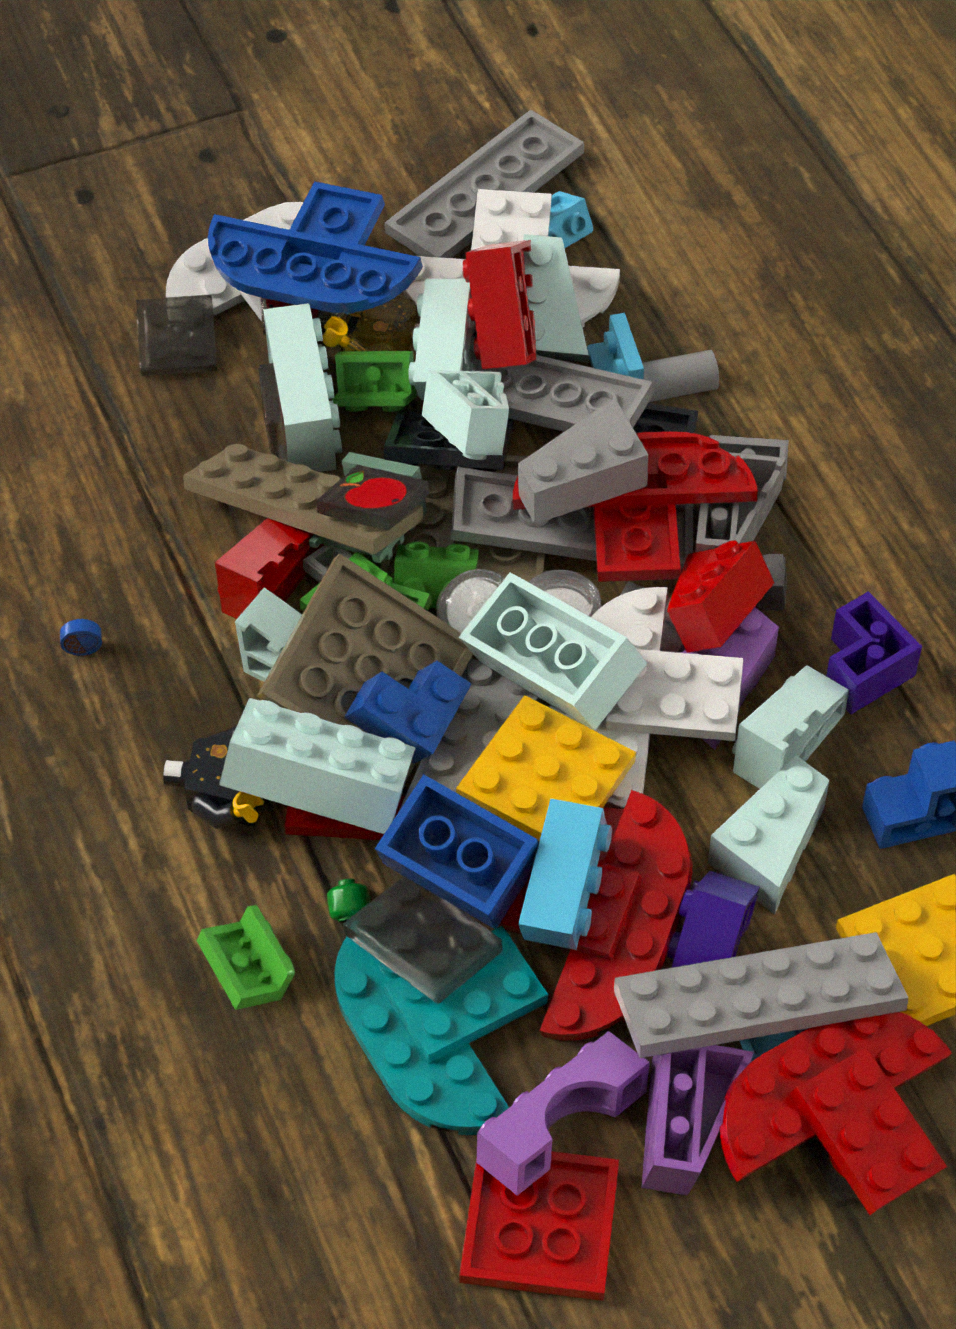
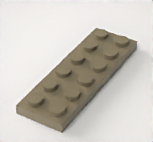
[183,444,423,555]

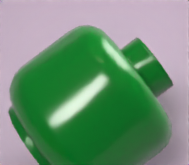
[327,878,372,922]

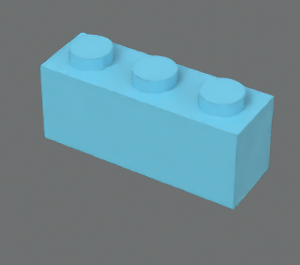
[518,799,612,950]

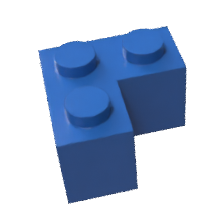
[345,661,472,764]
[862,740,956,849]

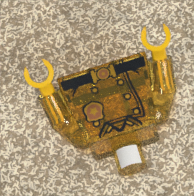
[322,294,420,351]

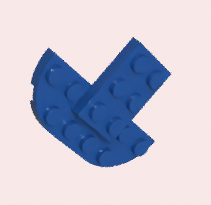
[208,181,423,314]

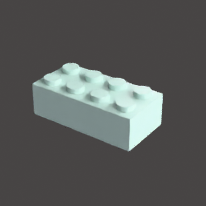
[263,303,342,472]
[459,572,647,731]
[219,698,416,834]

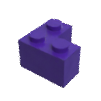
[826,591,922,714]
[667,871,760,968]

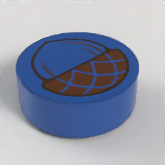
[60,619,102,656]

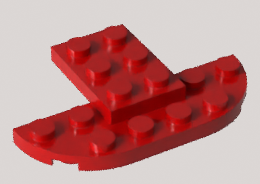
[513,432,758,582]
[497,790,692,1041]
[720,1012,952,1215]

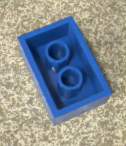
[375,774,539,930]

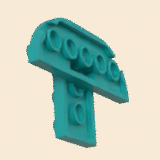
[334,906,548,1135]

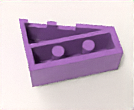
[682,607,779,750]
[641,1045,754,1196]

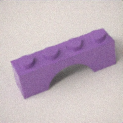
[476,1031,650,1195]

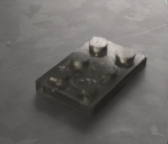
[343,876,503,1004]

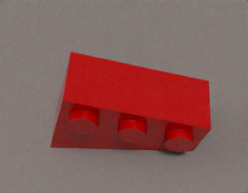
[463,240,536,369]
[215,518,323,619]
[667,540,775,653]

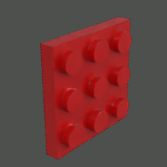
[459,1151,619,1301]

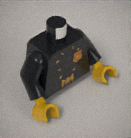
[163,700,264,829]

